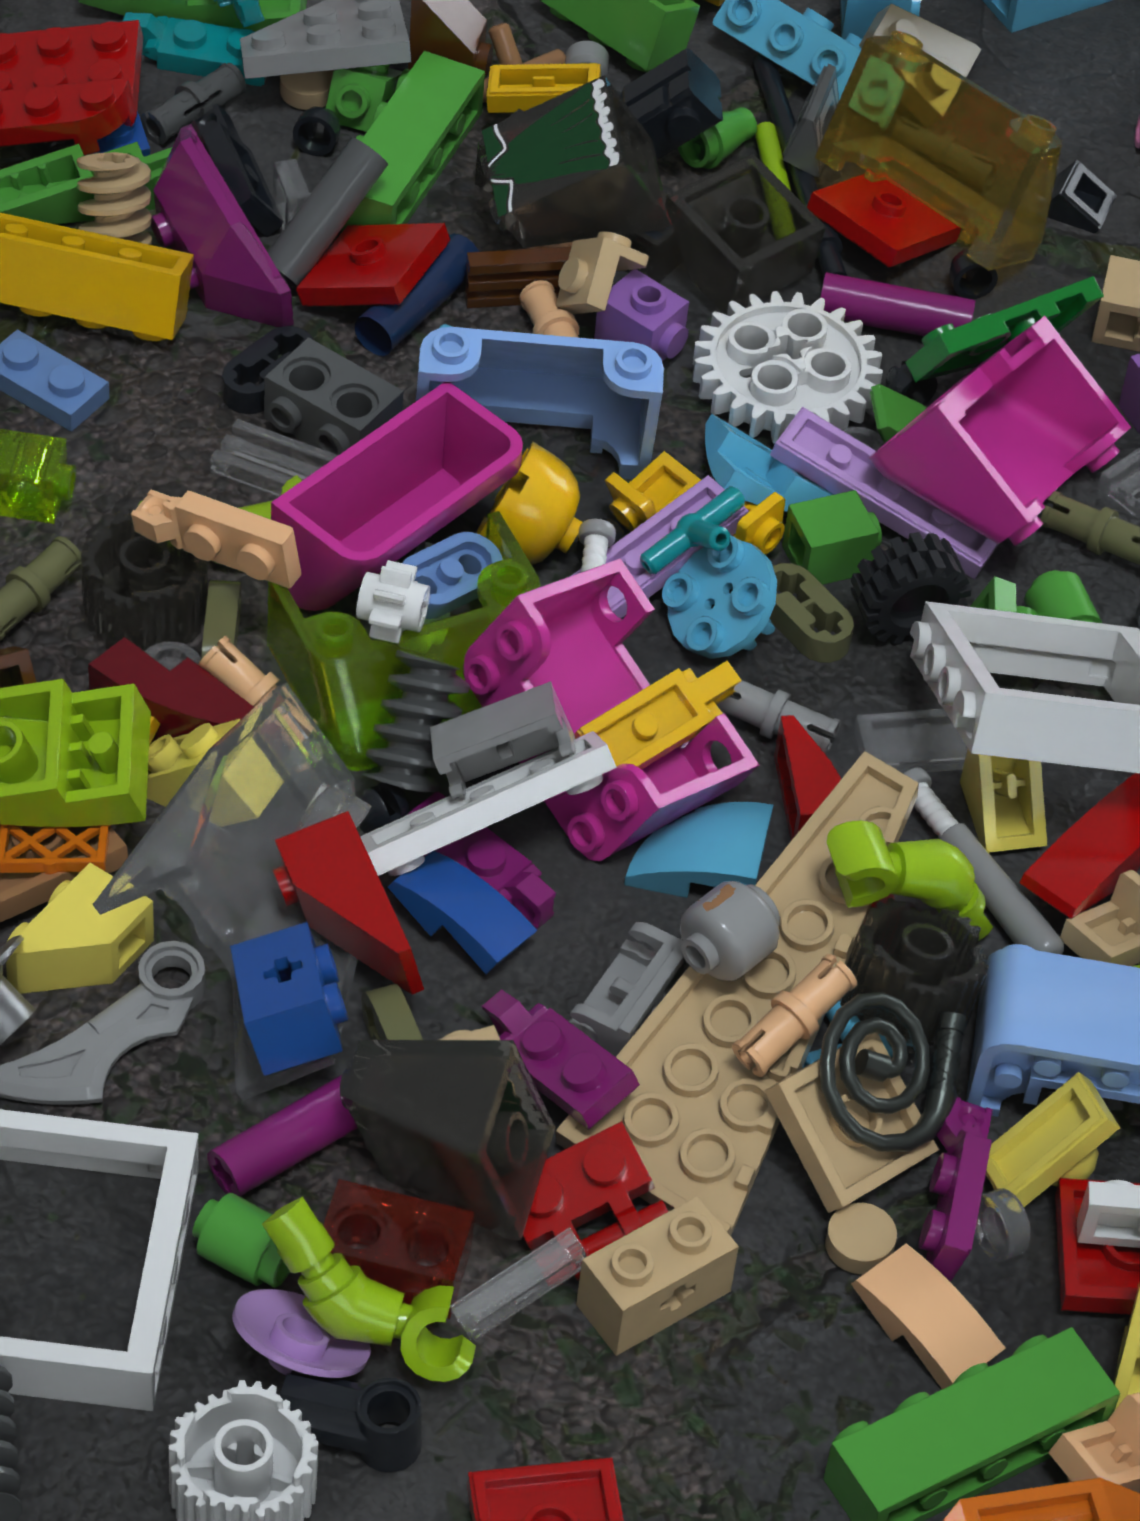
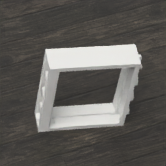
[910,601,1140,773]
[0,1109,199,1411]

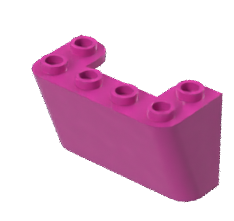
[463,558,760,861]

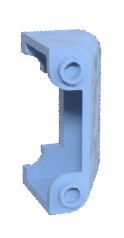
[416,327,664,480]
[966,944,1140,1117]

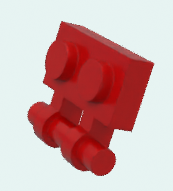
[498,1121,669,1287]

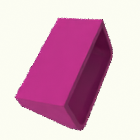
[270,382,523,611]

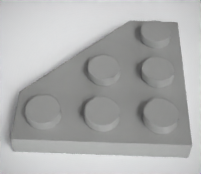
[240,0,411,79]

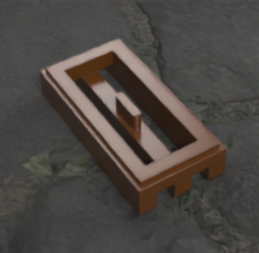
[464,246,572,308]

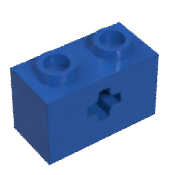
[230,922,349,1076]

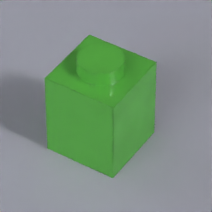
[782,490,882,585]

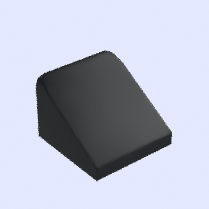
[1036,160,1117,233]

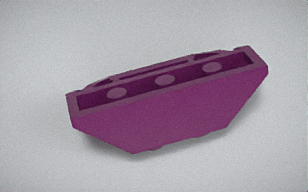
[151,124,294,327]

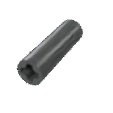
[268,137,388,287]

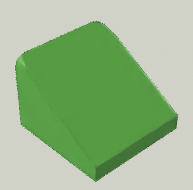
[870,384,927,444]

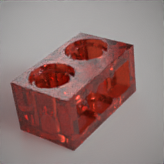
[323,1179,475,1319]

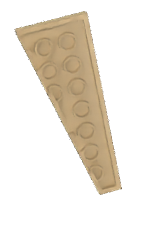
[556,751,919,1236]

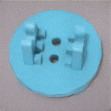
[662,535,777,659]

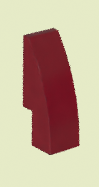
[88,637,280,765]

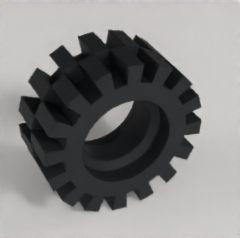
[850,532,972,644]

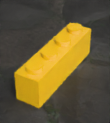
[0,213,194,341]

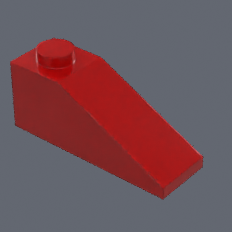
[272,811,424,995]

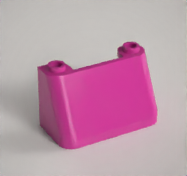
[869,316,1131,546]

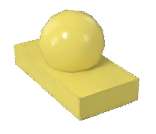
[986,1072,1120,1214]

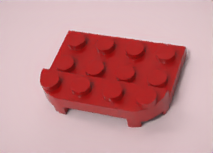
[0,20,143,155]

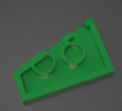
[905,276,1104,382]

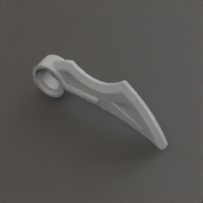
[0,941,206,1105]

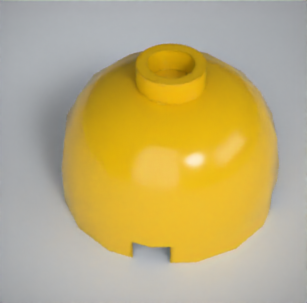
[476,442,583,567]

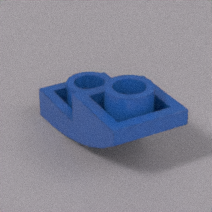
[388,851,538,974]

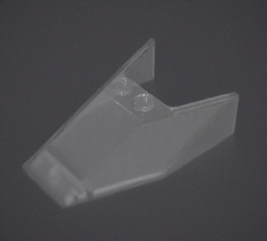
[93,683,358,1101]

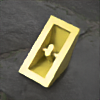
[960,748,1047,853]

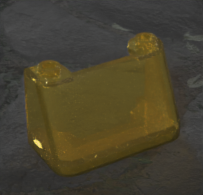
[815,31,1062,271]

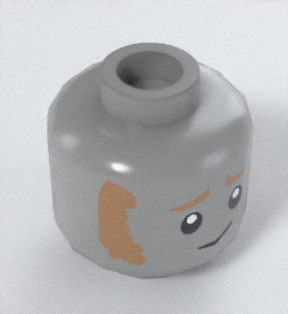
[680,881,780,981]

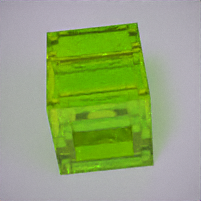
[0,429,76,524]

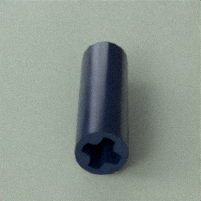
[355,233,479,356]

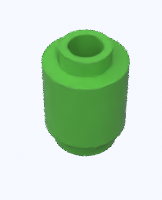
[1024,570,1102,623]
[192,1192,290,1288]

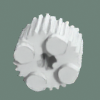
[169,1380,318,1521]

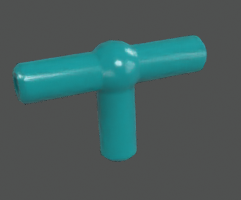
[640,486,745,574]

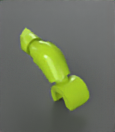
[827,820,993,942]
[262,1196,476,1382]

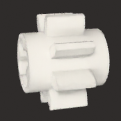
[356,560,430,644]

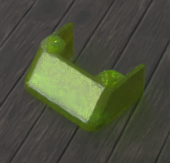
[267,511,541,771]

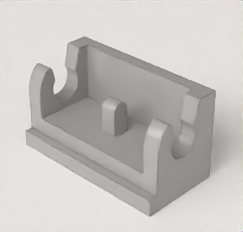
[430,681,576,799]
[569,922,690,1057]

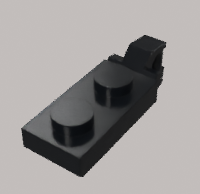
[191,104,284,237]

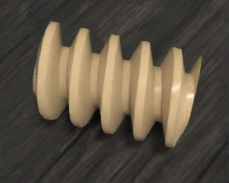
[76,152,152,245]

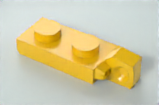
[574,661,742,775]

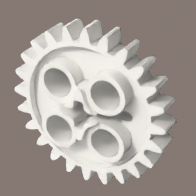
[692,291,883,443]

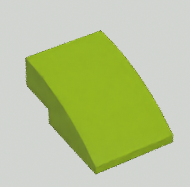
[0,679,151,827]

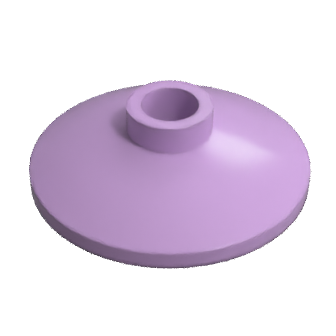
[232,1289,371,1378]

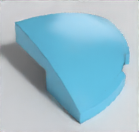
[705,414,834,512]
[624,802,774,898]

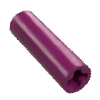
[821,272,976,337]
[207,1064,388,1197]

